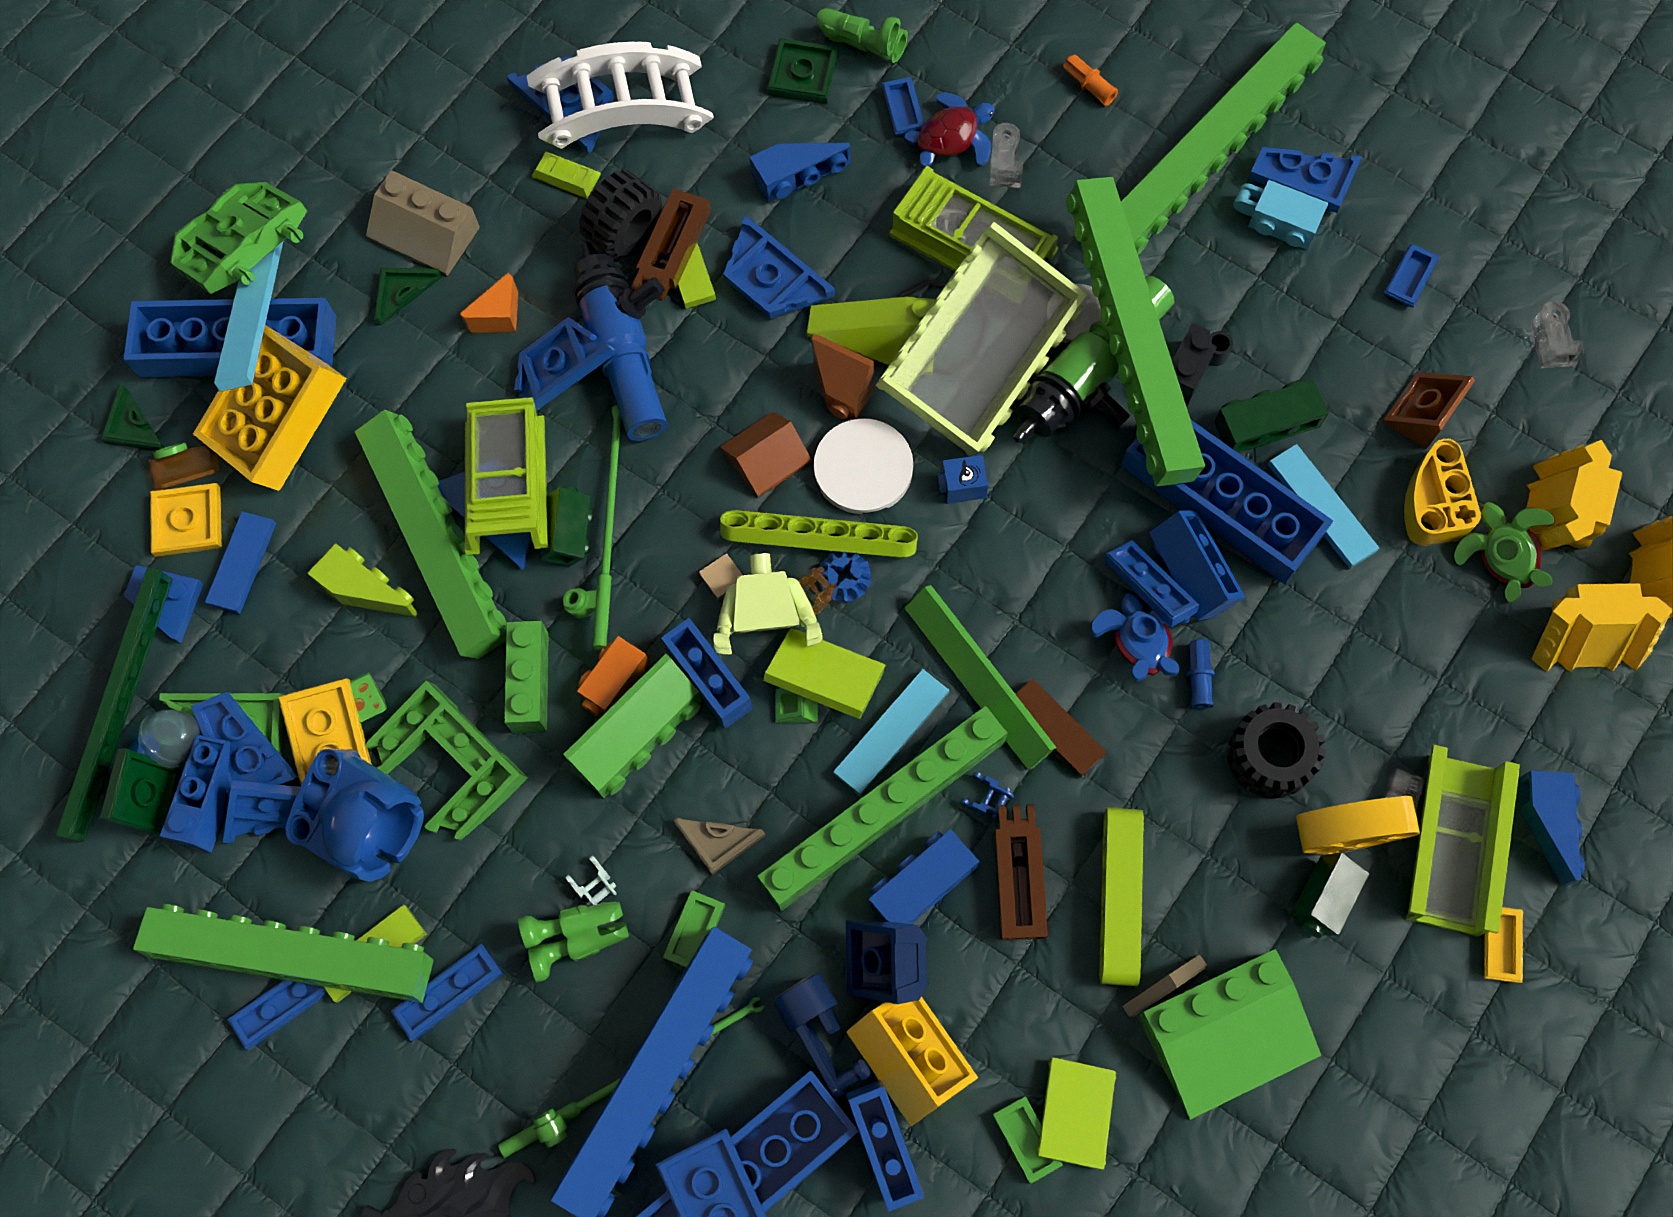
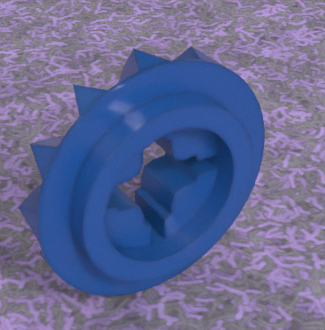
[817,552,871,602]

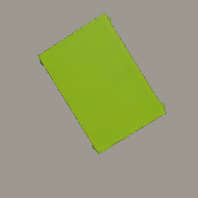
[1037,1057,1116,1170]

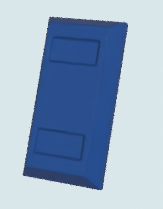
[881,77,924,136]
[1384,243,1440,308]

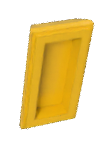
[1484,907,1523,983]

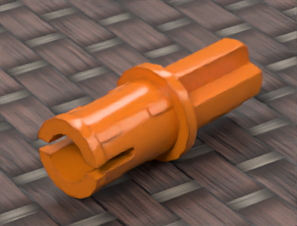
[1063,55,1118,106]

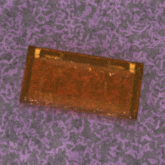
[149,444,220,491]

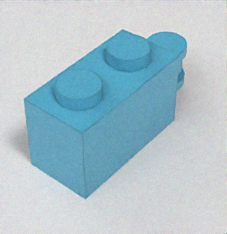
[1233,180,1328,250]

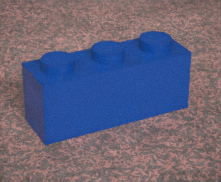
[1149,510,1245,621]
[661,618,753,729]
[869,829,979,924]
[846,1080,924,1212]

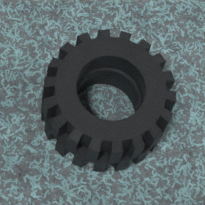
[579,169,662,259]
[1227,702,1326,798]

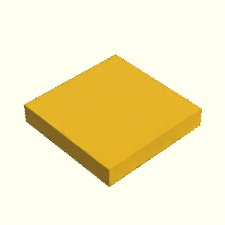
[150,483,222,557]

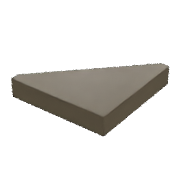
[674,818,766,875]
[1122,955,1207,1017]

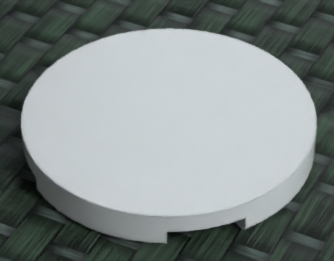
[814,419,913,515]

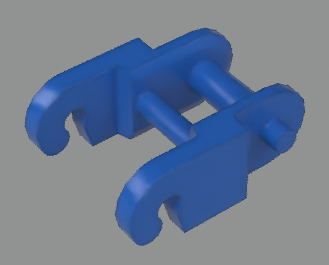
[960,772,1014,819]

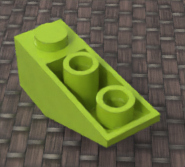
[308,543,418,617]

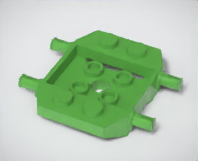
[170,182,307,294]

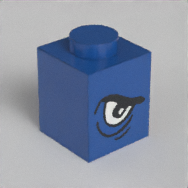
[937,455,988,504]

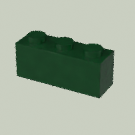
[1214,379,1329,453]

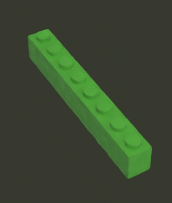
[355,409,507,659]
[758,706,1008,912]
[133,904,434,1003]

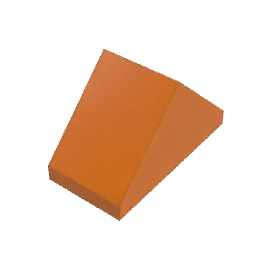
[460,273,519,333]

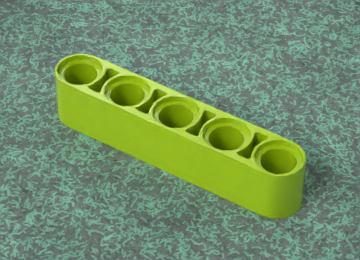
[1099,807,1144,987]

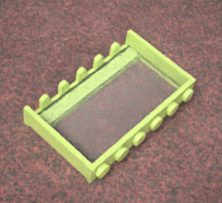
[875,222,1087,456]

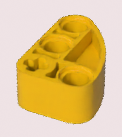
[1404,439,1481,546]
[1296,796,1420,855]

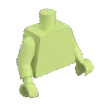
[713,553,823,654]

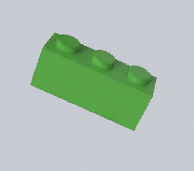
[505,621,549,733]

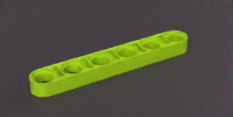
[720,510,918,557]

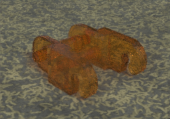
[799,567,837,615]

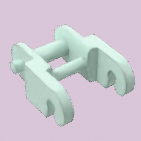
[565,855,617,906]

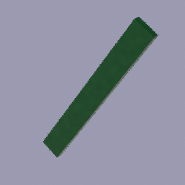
[56,567,173,842]

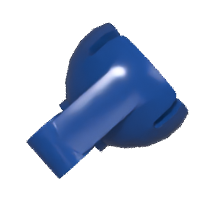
[285,749,424,882]

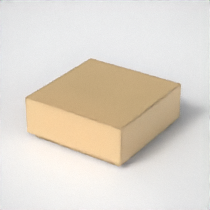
[699,553,743,601]

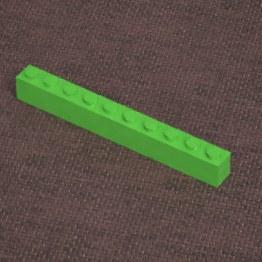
[1121,22,1326,255]
[1066,177,1205,487]

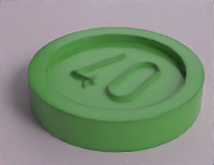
[152,442,188,459]

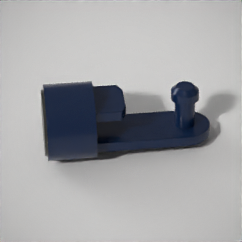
[773,973,871,1103]

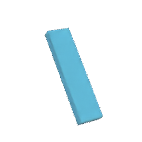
[1268,444,1379,569]
[833,669,950,796]

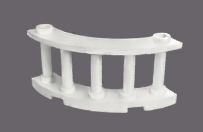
[527,42,714,149]

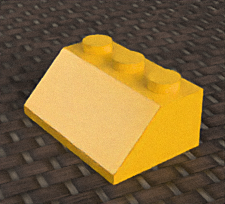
[846,996,978,1126]

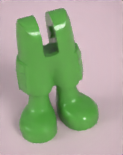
[817,8,908,63]
[518,901,629,982]

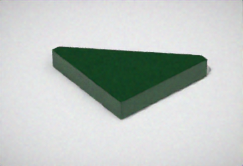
[374,267,441,325]
[101,384,165,451]

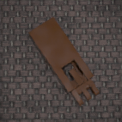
[632,189,711,301]
[994,804,1048,940]

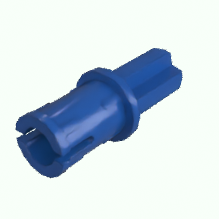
[1187,639,1215,709]

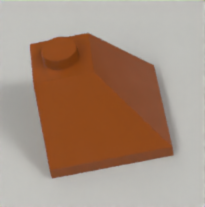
[812,334,874,420]

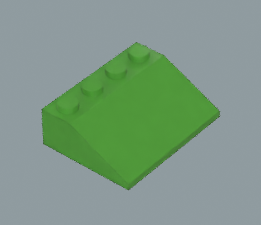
[1137,949,1321,1120]

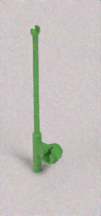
[563,405,622,650]
[498,997,764,1158]

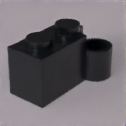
[1172,323,1233,406]

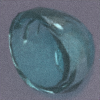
[137,710,202,768]

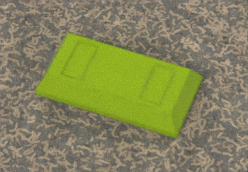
[532,151,601,199]

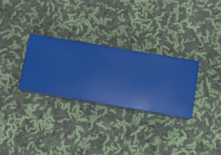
[205,511,277,614]
[1104,540,1199,627]
[391,944,504,1042]
[227,980,328,1050]

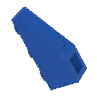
[750,143,851,203]
[160,735,230,853]
[1518,770,1585,886]

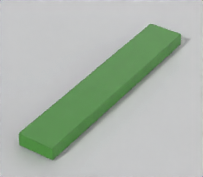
[905,585,1057,770]

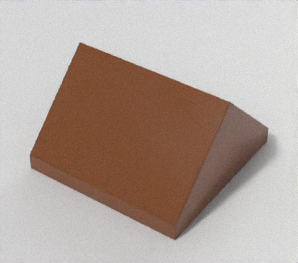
[1384,372,1475,450]
[720,411,812,498]

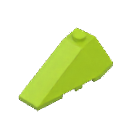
[807,297,936,376]

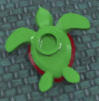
[1454,502,1554,602]

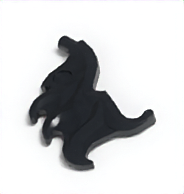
[361,1149,536,1217]

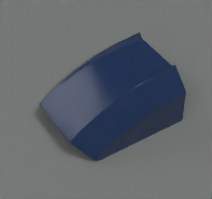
[846,920,929,1005]

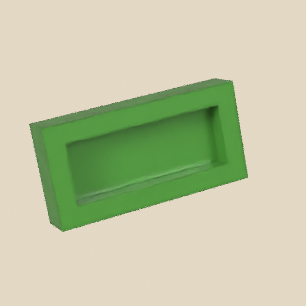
[663,890,725,968]
[992,1096,1063,1184]

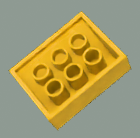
[193,325,347,491]

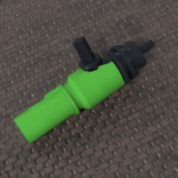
[1013,276,1175,443]

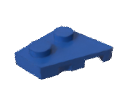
[124,565,203,644]
[223,780,300,843]

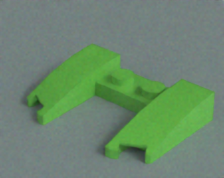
[365,681,528,840]

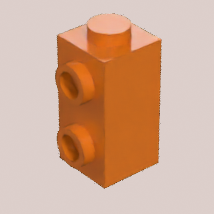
[577,636,650,717]

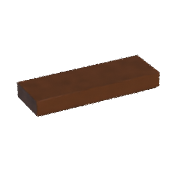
[1016,678,1107,778]

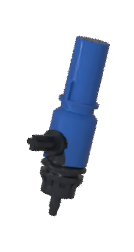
[573,242,668,441]

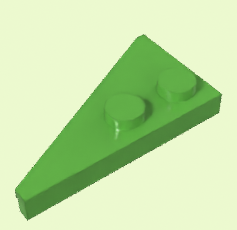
[159,693,284,756]

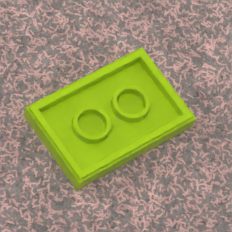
[763,628,886,719]

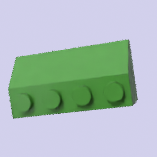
[563,654,702,799]

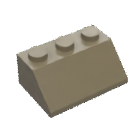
[366,170,480,277]

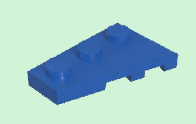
[1249,147,1362,213]
[191,692,298,798]

